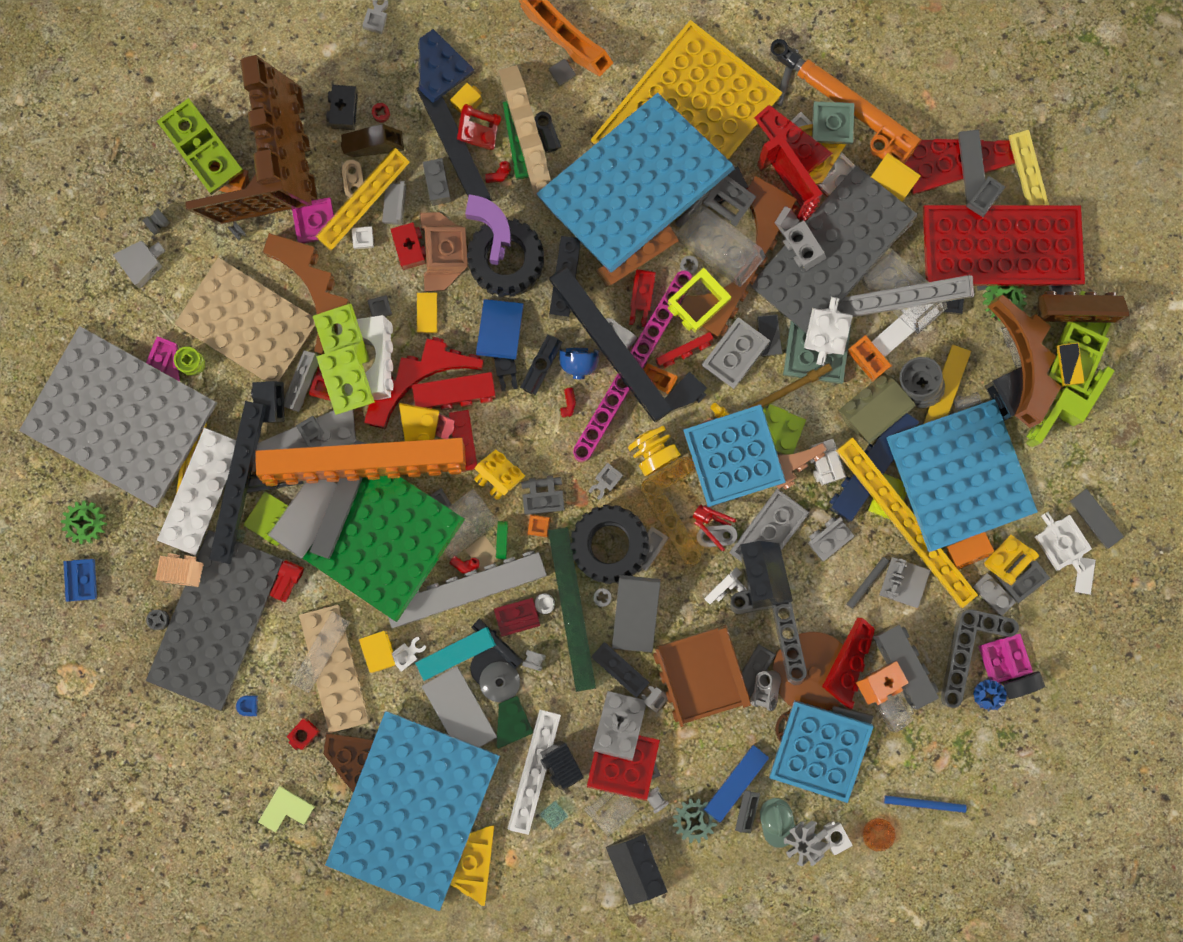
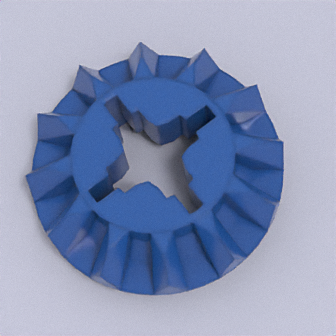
[973,680,1007,712]

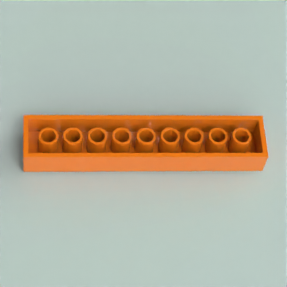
[256,438,466,486]

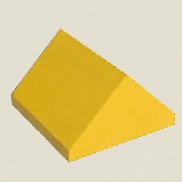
[870,153,920,202]

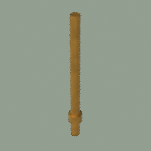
[741,363,832,411]

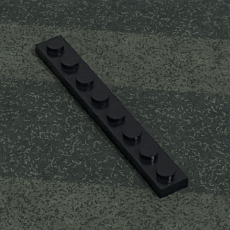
[209,401,267,564]

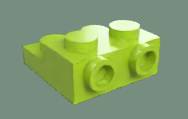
[763,404,807,455]

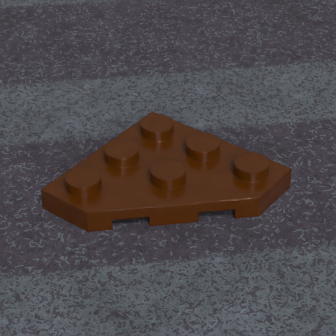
[323,733,374,792]

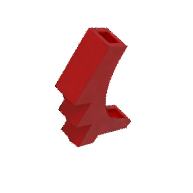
[364,337,484,429]

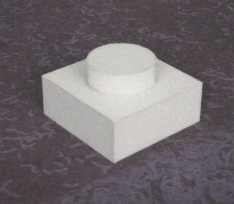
[352,226,374,249]

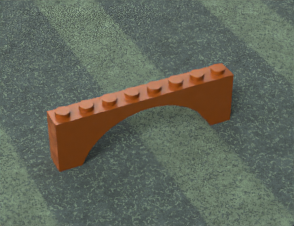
[676,176,797,339]

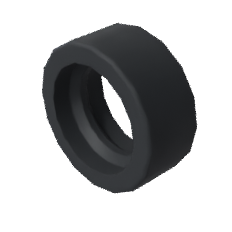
[1003,671,1045,699]

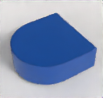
[236,695,258,716]

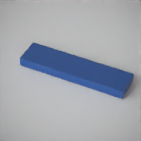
[703,745,769,823]

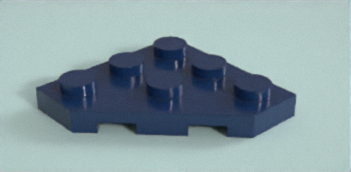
[418,29,475,103]

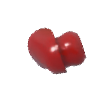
[485,161,511,183]
[449,556,480,574]

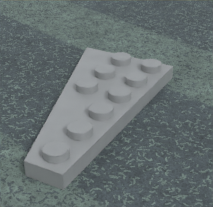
[252,409,356,472]

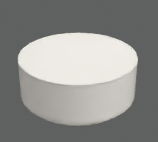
[535,594,555,614]

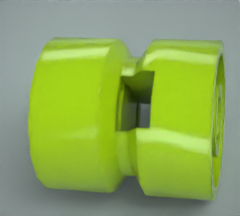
[174,346,205,376]

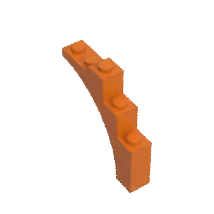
[519,0,613,77]

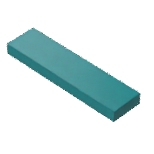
[415,627,496,681]

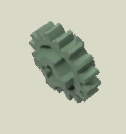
[672,798,717,843]

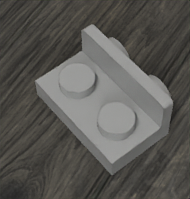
[808,517,854,562]

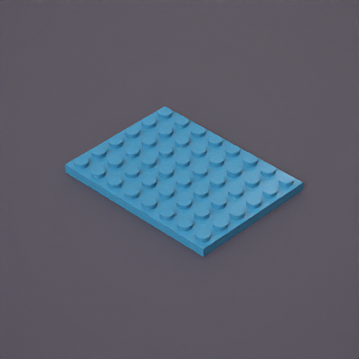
[536,93,735,272]
[325,711,500,911]

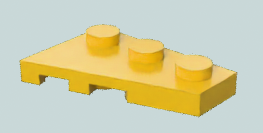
[399,403,440,441]

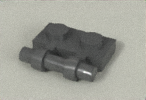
[521,476,565,515]

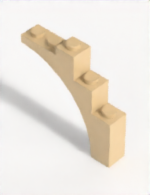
[498,65,551,196]

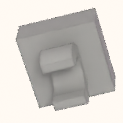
[641,686,668,713]

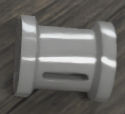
[647,786,669,813]

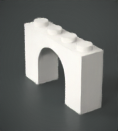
[338,315,393,400]

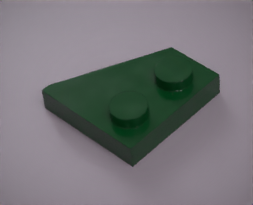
[497,696,534,749]

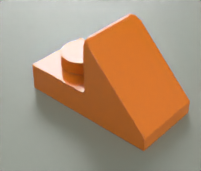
[644,363,678,396]

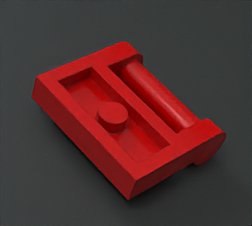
[457,104,501,150]

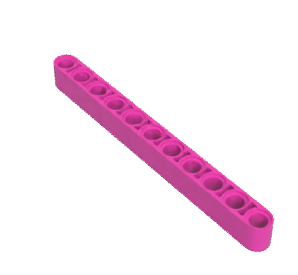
[573,271,693,462]

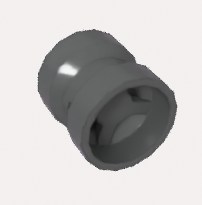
[142,208,170,235]

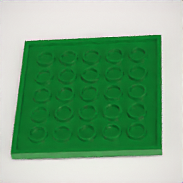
[303,476,465,622]

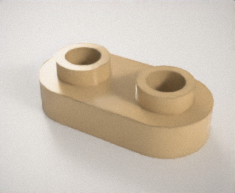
[342,160,364,198]

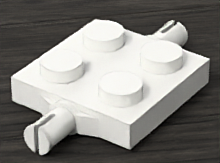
[804,297,853,366]
[1035,512,1092,574]

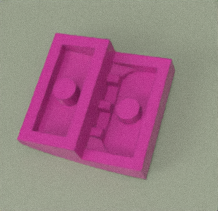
[978,633,1033,683]

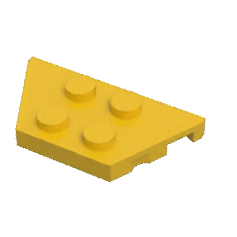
[450,825,495,906]

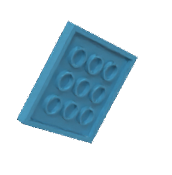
[684,405,786,507]
[769,700,873,803]

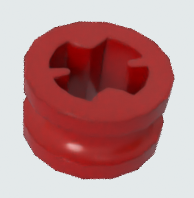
[371,103,390,123]

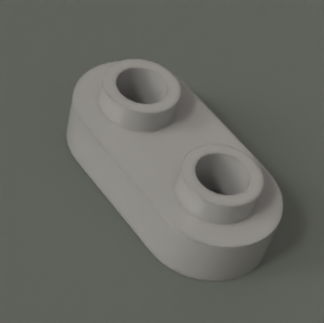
[696,525,737,547]

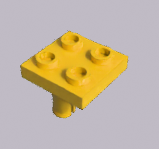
[474,449,525,500]

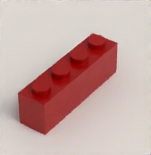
[412,372,496,410]

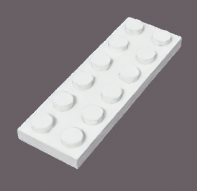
[157,428,236,556]

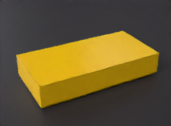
[417,293,437,333]

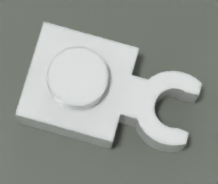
[392,637,426,672]

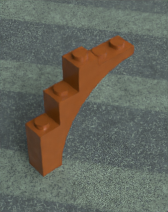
[263,233,350,355]
[988,294,1062,428]

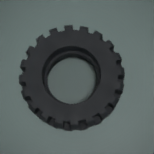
[467,217,544,297]
[570,504,650,584]

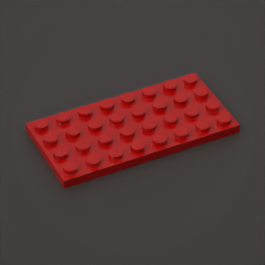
[923,205,1085,286]

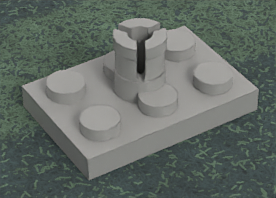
[593,691,646,761]

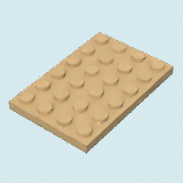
[175,257,316,382]

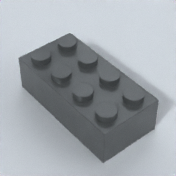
[873,625,939,710]

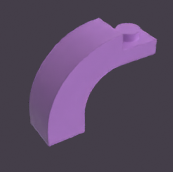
[465,195,511,265]

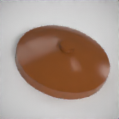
[772,632,843,711]

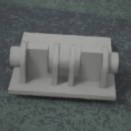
[879,557,930,608]

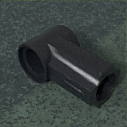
[535,111,561,154]

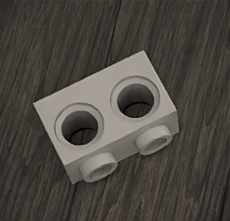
[783,220,827,271]

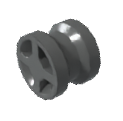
[146,610,170,630]

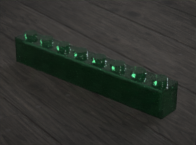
[548,527,596,692]

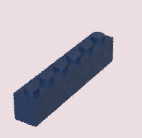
[829,413,919,522]

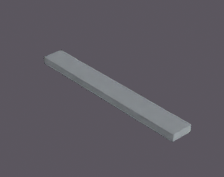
[837,275,974,317]

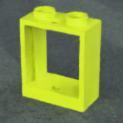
[667,268,731,333]

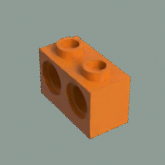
[847,335,891,382]

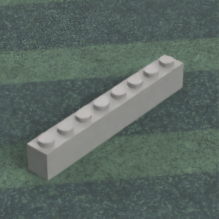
[388,550,547,628]

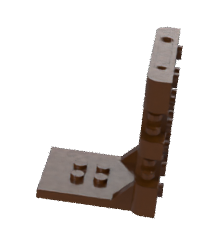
[185,55,318,225]

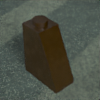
[341,124,404,157]

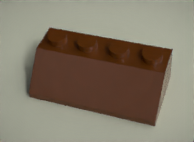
[1038,291,1129,323]

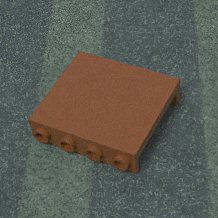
[653,625,751,727]

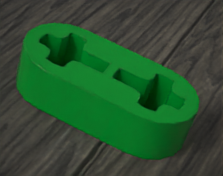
[496,521,508,559]

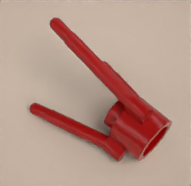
[693,504,736,551]

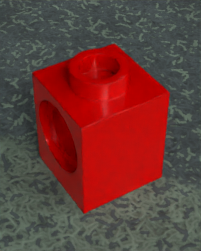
[287,718,320,750]

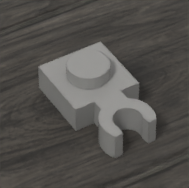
[362,0,388,34]
[589,463,623,500]

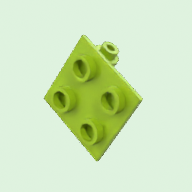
[244,491,288,546]

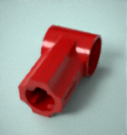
[270,559,305,603]

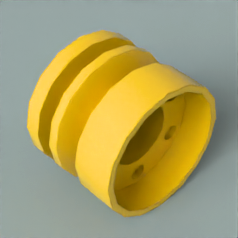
[628,426,681,477]

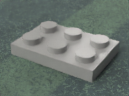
[702,317,771,389]

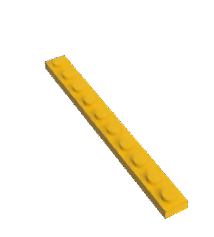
[835,438,978,608]

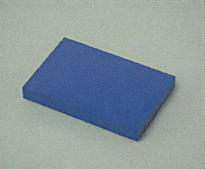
[476,299,523,359]

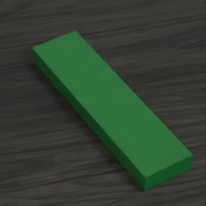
[503,101,529,180]

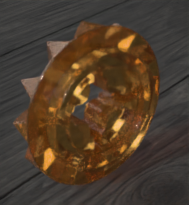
[862,818,896,852]

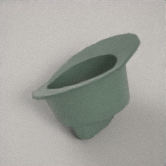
[760,798,795,848]

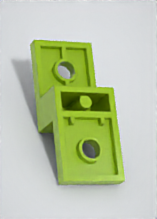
[157,98,244,195]
[1048,291,1111,395]
[313,304,375,415]
[1026,367,1115,447]

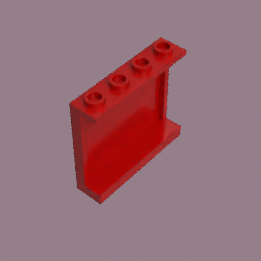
[757,133,823,221]

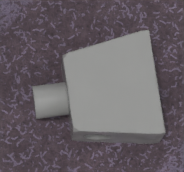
[113,241,166,289]

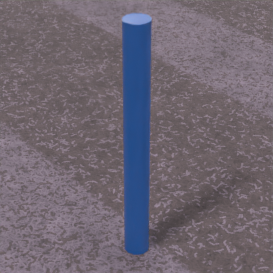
[884,795,967,813]

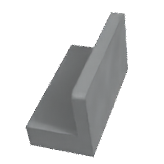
[382,181,407,225]

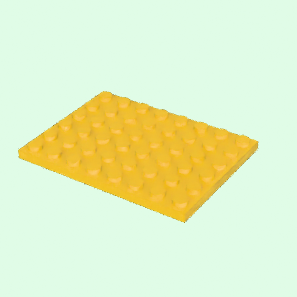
[591,20,783,214]

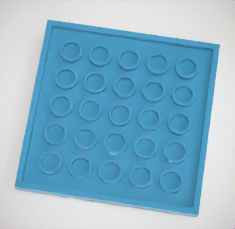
[886,399,1038,552]

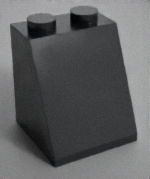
[984,367,1023,421]

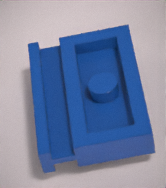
[63,559,97,602]

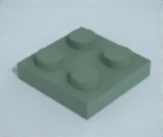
[812,101,854,144]

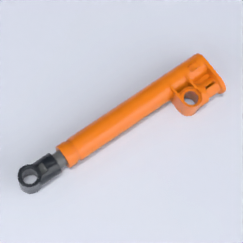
[770,39,921,164]

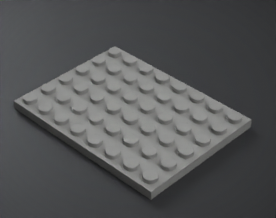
[19,326,217,508]

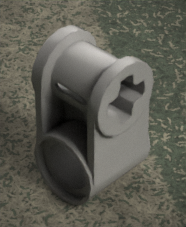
[751,670,781,711]

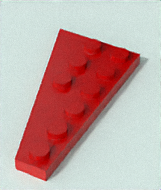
[905,138,1016,196]

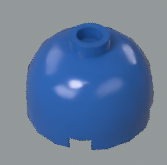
[560,347,599,379]

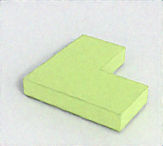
[258,786,315,832]

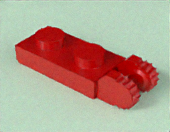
[629,269,656,327]

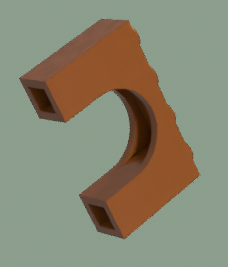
[596,225,679,287]

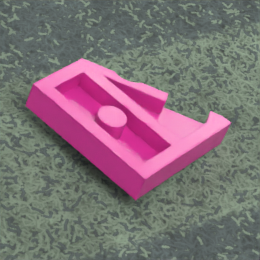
[146,336,180,382]

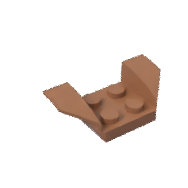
[420,212,468,291]

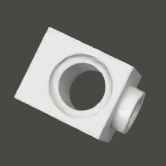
[823,821,853,855]

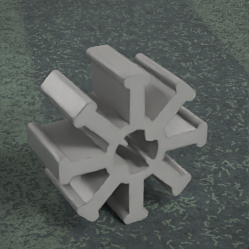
[784,821,830,866]

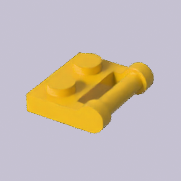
[984,535,1039,585]

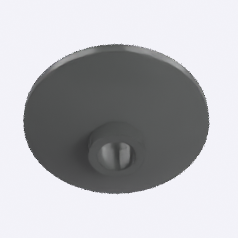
[479,662,520,702]

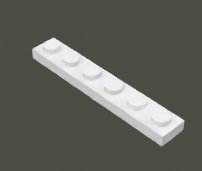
[508,709,561,835]

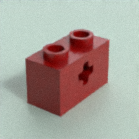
[390,222,426,270]

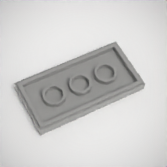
[268,480,337,558]
[729,488,810,562]
[422,666,497,747]

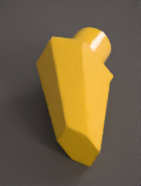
[710,403,730,418]

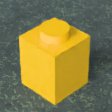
[450,83,482,113]

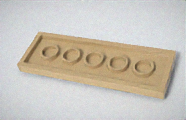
[299,604,369,733]

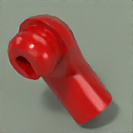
[560,387,576,418]

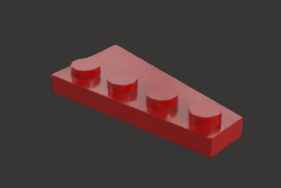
[754,105,833,173]
[822,617,875,709]

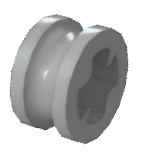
[680,256,698,275]
[593,588,612,607]

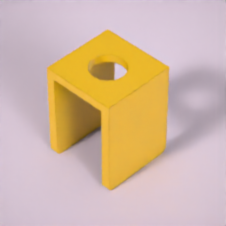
[359,631,396,673]

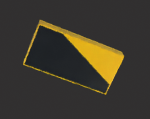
[1057,343,1084,386]

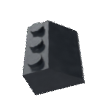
[740,541,793,609]
[606,832,668,905]

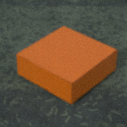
[527,514,550,538]

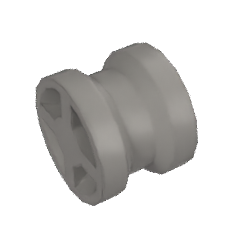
[522,650,546,671]

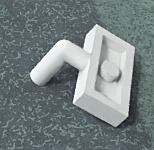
[704,567,748,604]

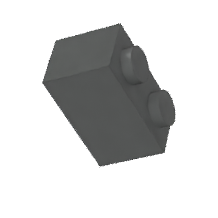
[423,158,451,206]

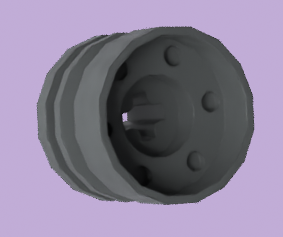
[900,357,945,408]

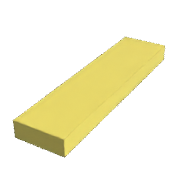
[1008,130,1049,205]

